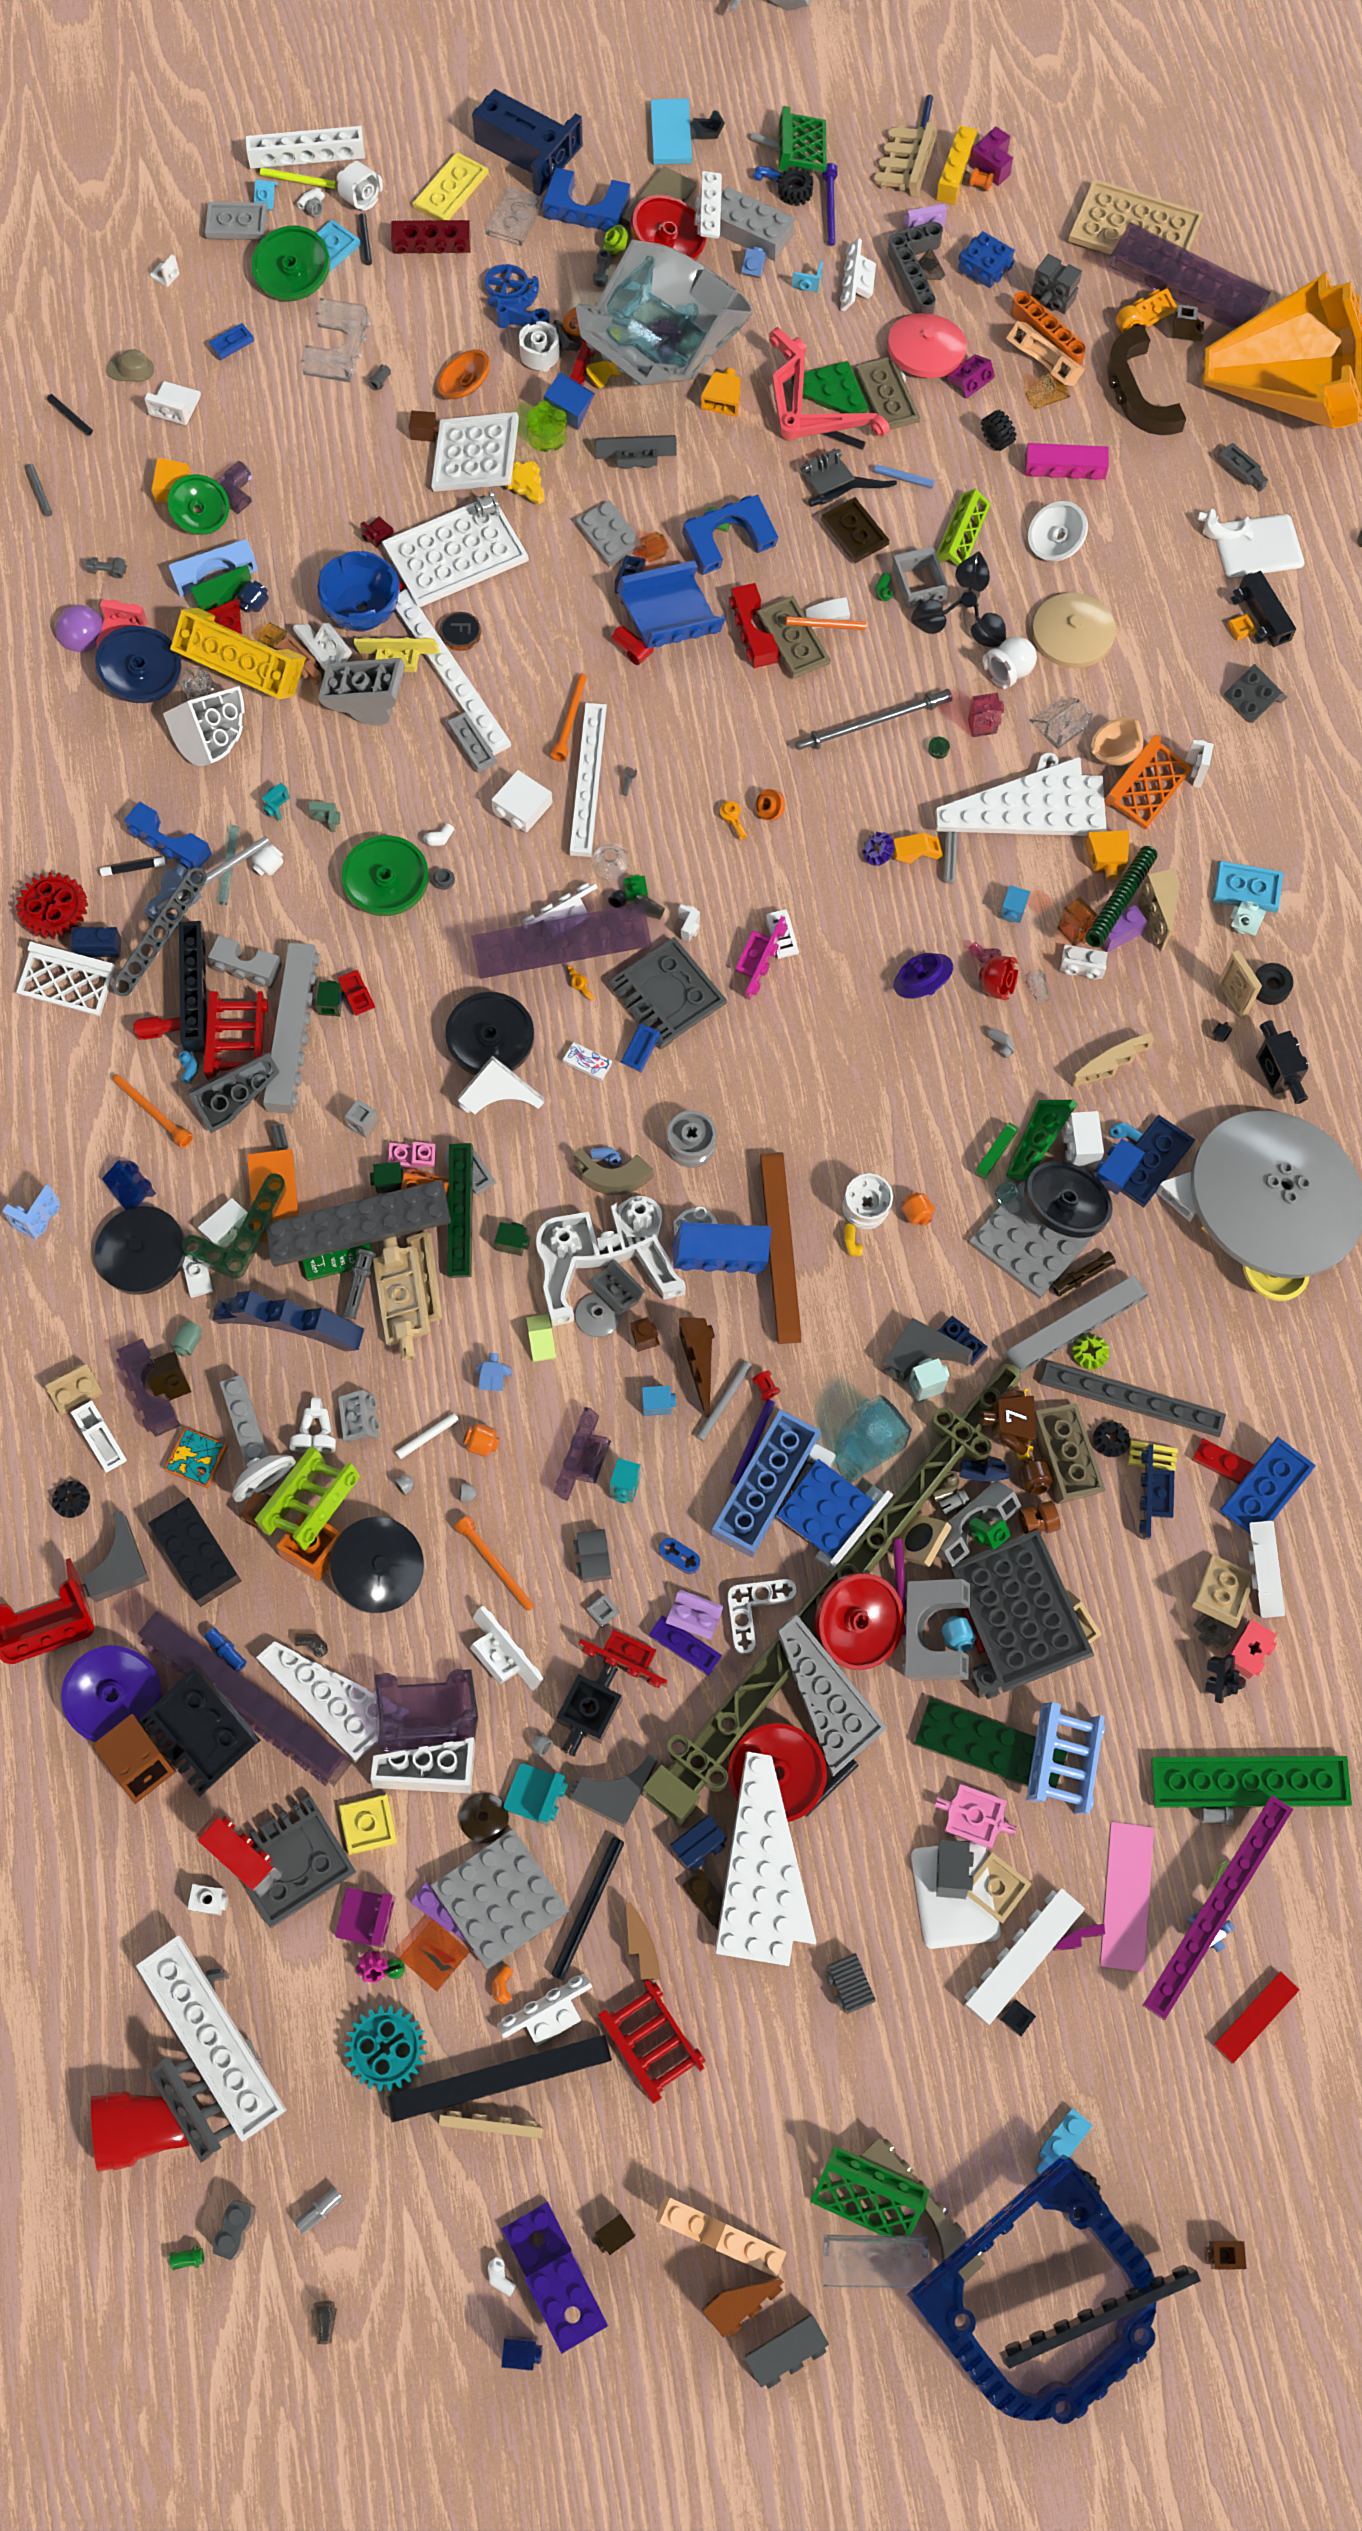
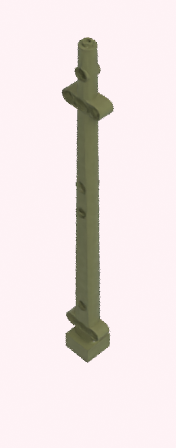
[642,1364,1022,1827]

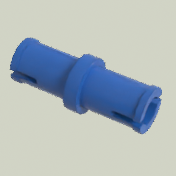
[204,1628,247,1672]

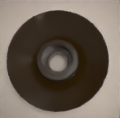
[459,1793,509,1843]

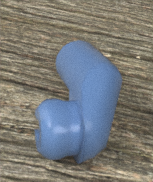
[591,1147,622,1167]

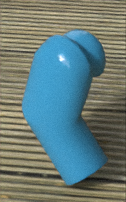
[178,1051,198,1084]
[1109,1122,1143,1143]

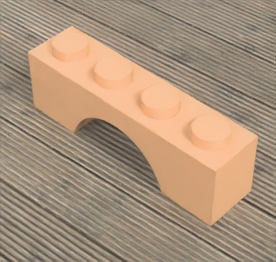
[1006,321,1085,387]

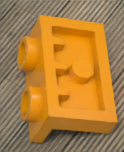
[1133,288,1177,329]

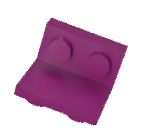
[335,1888,396,1948]

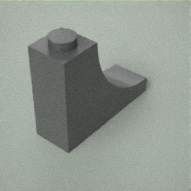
[884,1317,973,1381]
[82,1511,150,1603]
[569,1754,657,1828]

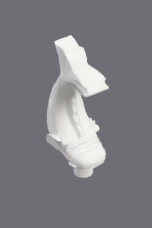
[1197,509,1254,541]

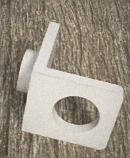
[150,255,180,287]

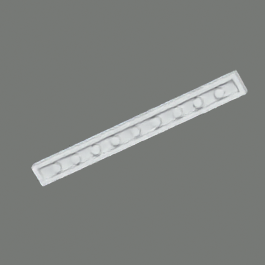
[395,589,511,755]

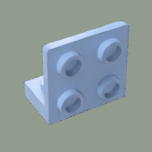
[2,1184,60,1240]

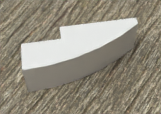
[71,1400,127,1473]

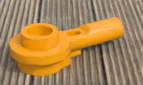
[720,801,747,840]

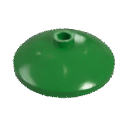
[167,474,230,535]

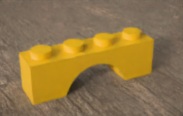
[936,125,978,205]

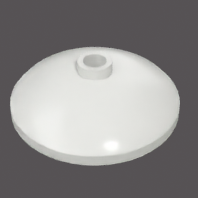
[1028,501,1088,562]
[232,1455,296,1502]

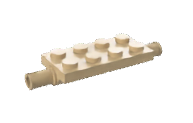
[373,1237,431,1361]

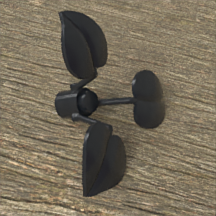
[911,551,1006,647]

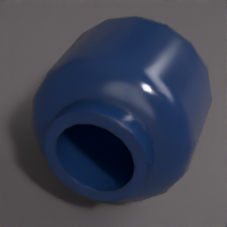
[238,581,269,613]

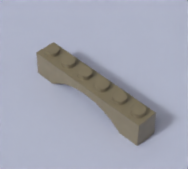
[858,2138,985,2286]

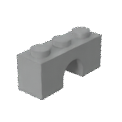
[208,935,282,988]

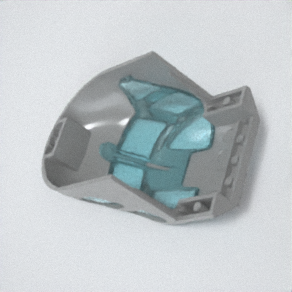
[576,240,754,386]

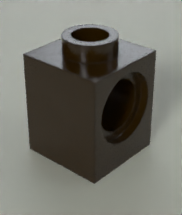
[594,2213,636,2255]

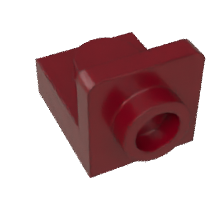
[360,516,394,547]

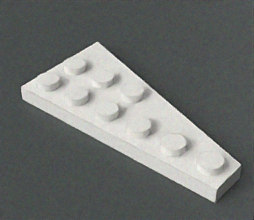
[256,1641,409,1763]

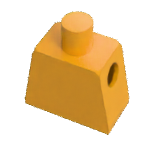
[701,368,741,417]
[151,458,192,503]
[1085,830,1129,881]

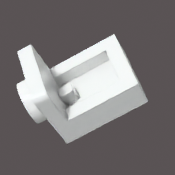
[678,904,700,943]

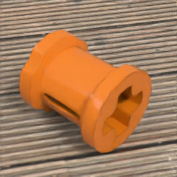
[970,168,994,191]

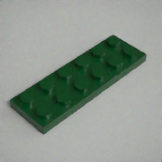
[914,1698,1068,1788]

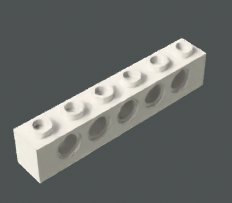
[246,126,365,169]

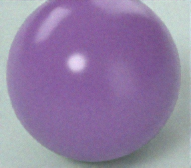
[55,605,104,652]

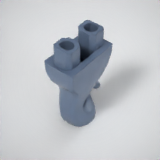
[144,863,202,929]

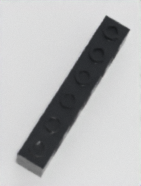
[179,921,207,1052]

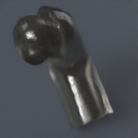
[295,1634,328,1657]

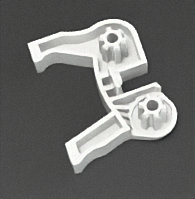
[536,1196,686,1327]

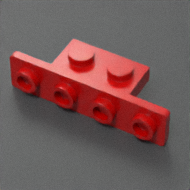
[578,1629,668,1688]

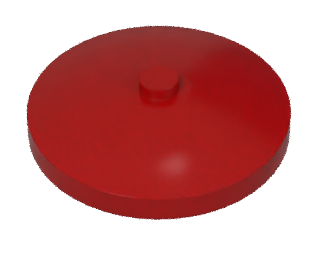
[630,195,707,260]
[815,1573,904,1670]
[728,1723,827,1822]

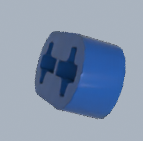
[660,1538,700,1574]

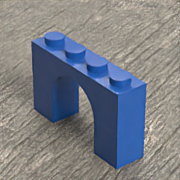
[543,167,631,231]
[682,494,779,575]

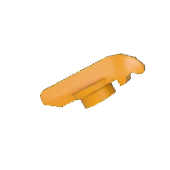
[567,965,595,1000]

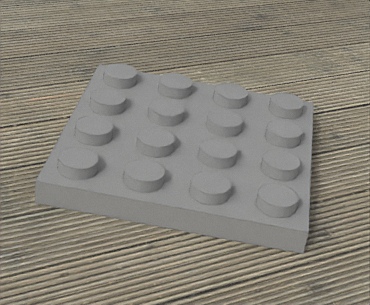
[969,1180,1096,1299]
[431,1829,569,1971]

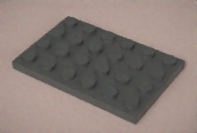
[951,1529,1094,1693]

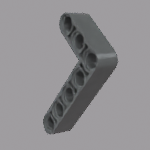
[888,222,943,314]

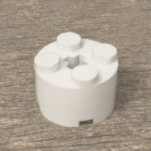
[337,161,383,211]
[519,321,560,372]

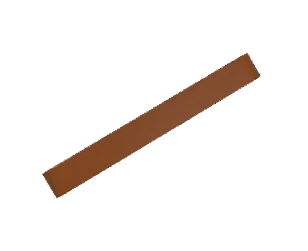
[760,1152,801,1344]

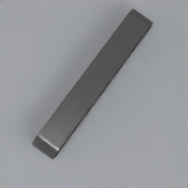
[112,868,207,996]

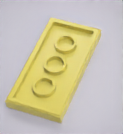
[413,152,489,220]

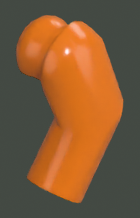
[491,1964,514,2005]

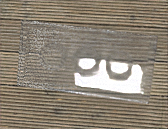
[823,2235,929,2288]

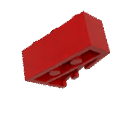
[195,1813,274,1891]

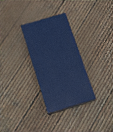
[1120,1114,1195,1208]

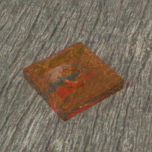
[399,1919,470,1992]

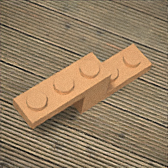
[655,2195,786,2277]

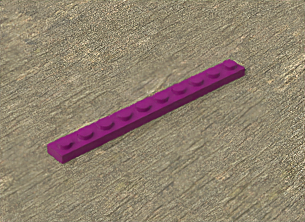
[1142,1795,1293,2020]

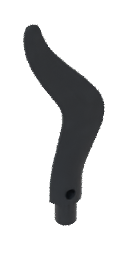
[808,476,897,507]

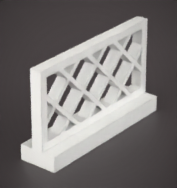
[16,942,118,1016]

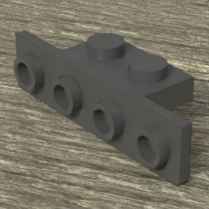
[596,435,677,469]

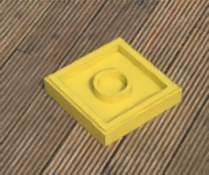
[339,1794,398,1855]

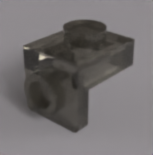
[918,249,946,280]

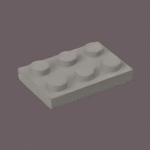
[205,202,268,240]
[576,500,643,567]

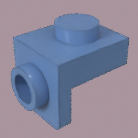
[741,247,767,278]

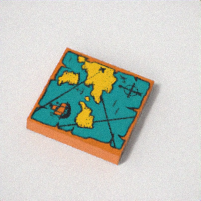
[164,1428,228,1489]

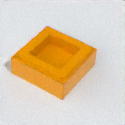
[1227,614,1256,641]

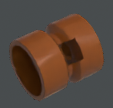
[1019,1500,1061,1534]

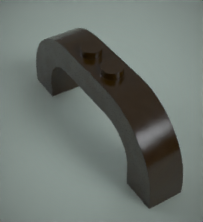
[1107,325,1186,435]

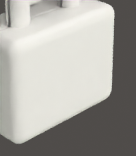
[1216,514,1305,578]
[911,1842,1001,1949]

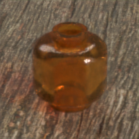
[638,531,670,562]

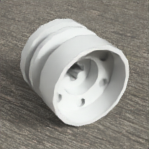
[842,1173,893,1230]

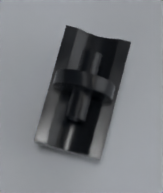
[1205,1654,1246,1704]

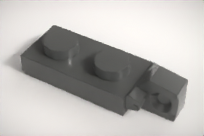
[1217,443,1268,491]

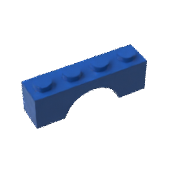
[124,801,212,869]

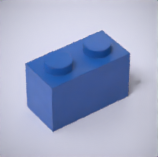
[1095,1138,1145,1195]

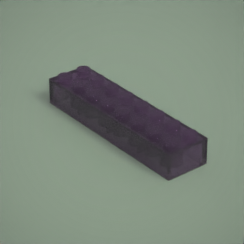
[1109,222,1270,330]
[470,903,652,979]

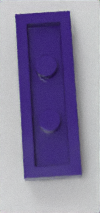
[649,1615,722,1677]

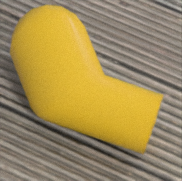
[844,1224,863,1257]

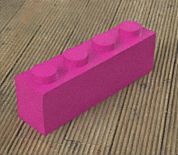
[1025,443,1109,480]

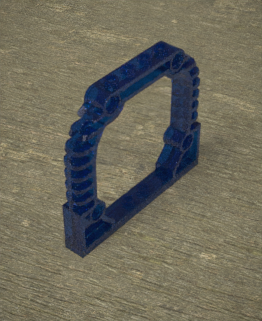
[906,2154,1157,2424]

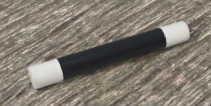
[100,857,166,877]

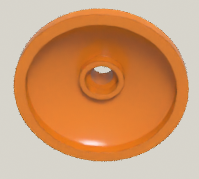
[437,349,490,399]

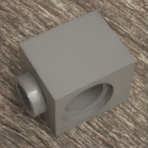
[345,1099,379,1138]

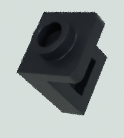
[691,110,725,139]

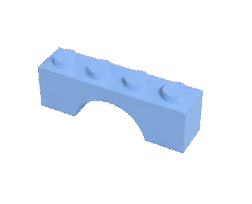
[169,539,258,597]

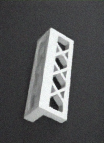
[815,1485,893,1571]

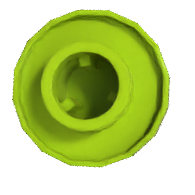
[603,225,628,255]

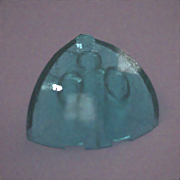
[835,1394,912,1483]

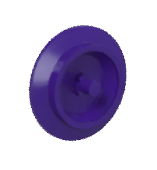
[893,953,953,999]

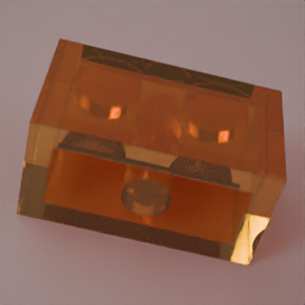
[1057,896,1097,946]

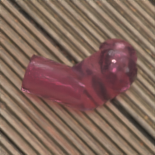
[969,942,1002,963]

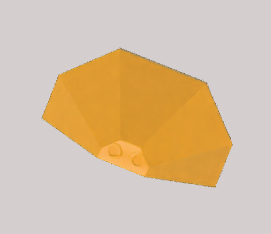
[1202,271,1362,429]

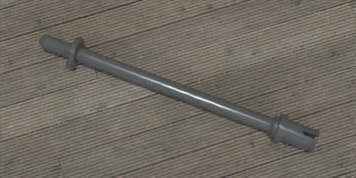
[795,689,952,750]

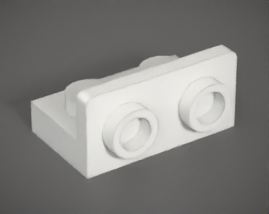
[1185,740,1214,788]
[1060,944,1108,979]

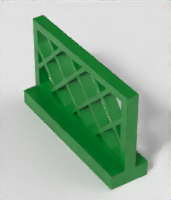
[779,106,827,172]
[810,2145,930,2247]

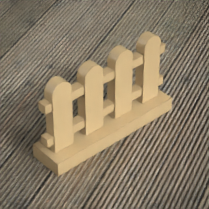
[874,122,936,197]

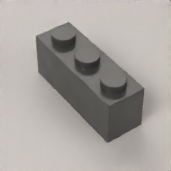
[744,2314,829,2389]

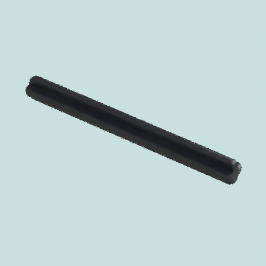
[552,1837,624,1980]

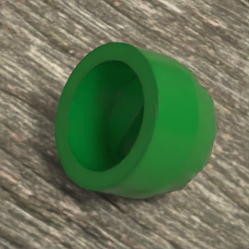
[385,1958,405,1979]

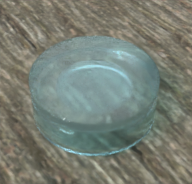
[995,1182,1019,1204]

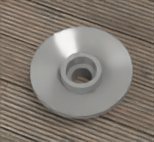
[575,1293,621,1337]

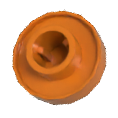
[755,789,786,821]

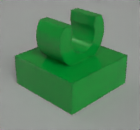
[623,875,648,902]

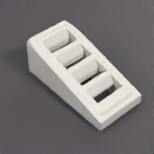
[766,909,799,959]

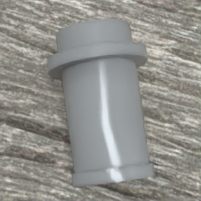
[938,1490,970,1515]
[1202,1807,1234,1826]

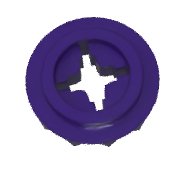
[862,832,894,866]

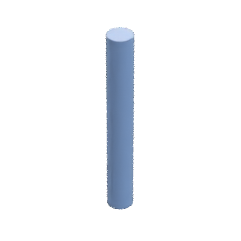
[874,464,935,488]

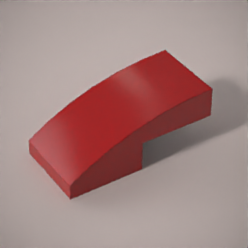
[338,970,375,1016]

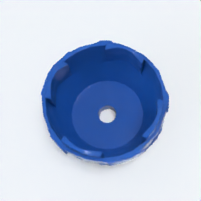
[317,551,400,632]

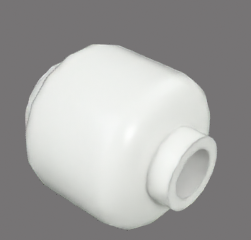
[251,843,283,876]

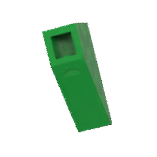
[190,565,252,611]

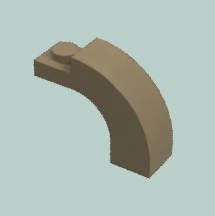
[573,1148,653,1195]

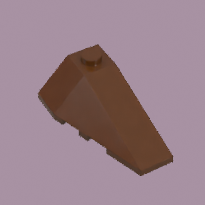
[679,1317,715,1418]

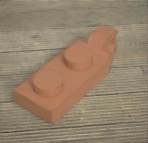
[273,635,323,685]

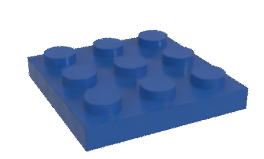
[776,1459,875,1559]

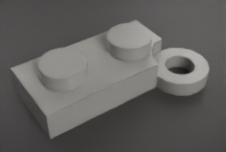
[444,1147,496,1195]

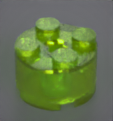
[526,401,567,452]

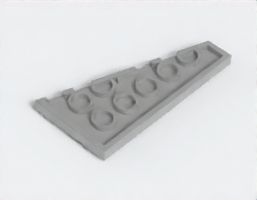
[776,1615,887,1776]

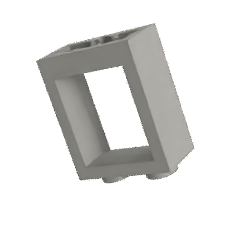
[892,546,948,608]

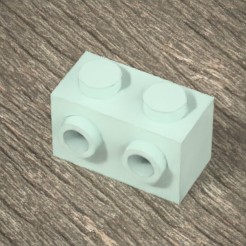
[909,1358,949,1402]

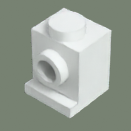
[187,1884,228,1916]

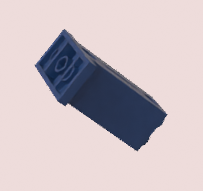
[472,89,583,196]

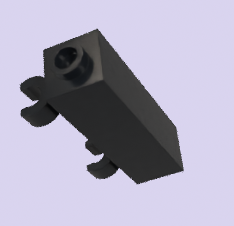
[1230,571,1297,647]

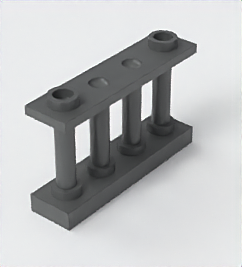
[148,2057,236,2163]

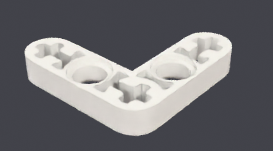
[728,1579,796,1656]

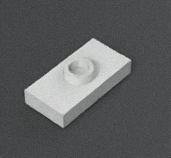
[183,1248,214,1298]

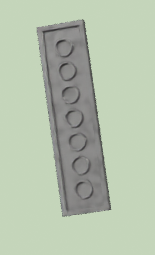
[266,1180,451,1267]

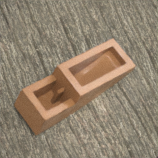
[626,1902,661,1981]

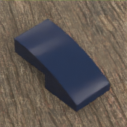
[959,1457,1010,1481]

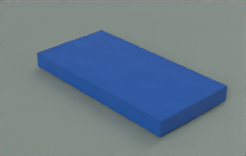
[1219,1436,1316,1535]

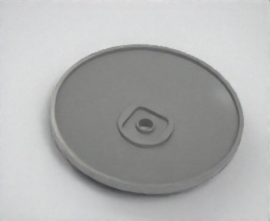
[1191,1111,1362,1278]

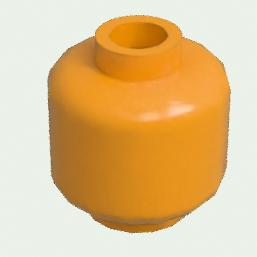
[1115,305,1145,333]

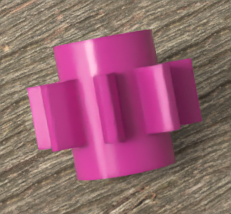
[356,1951,388,1983]

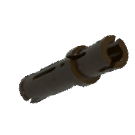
[1051,1251,1116,1297]

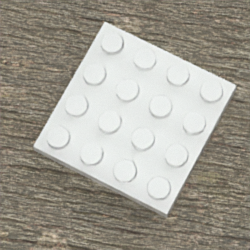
[431,412,519,492]

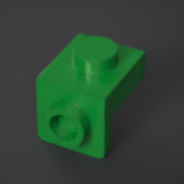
[969,1517,1010,1550]

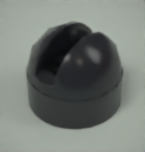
[608,890,627,909]

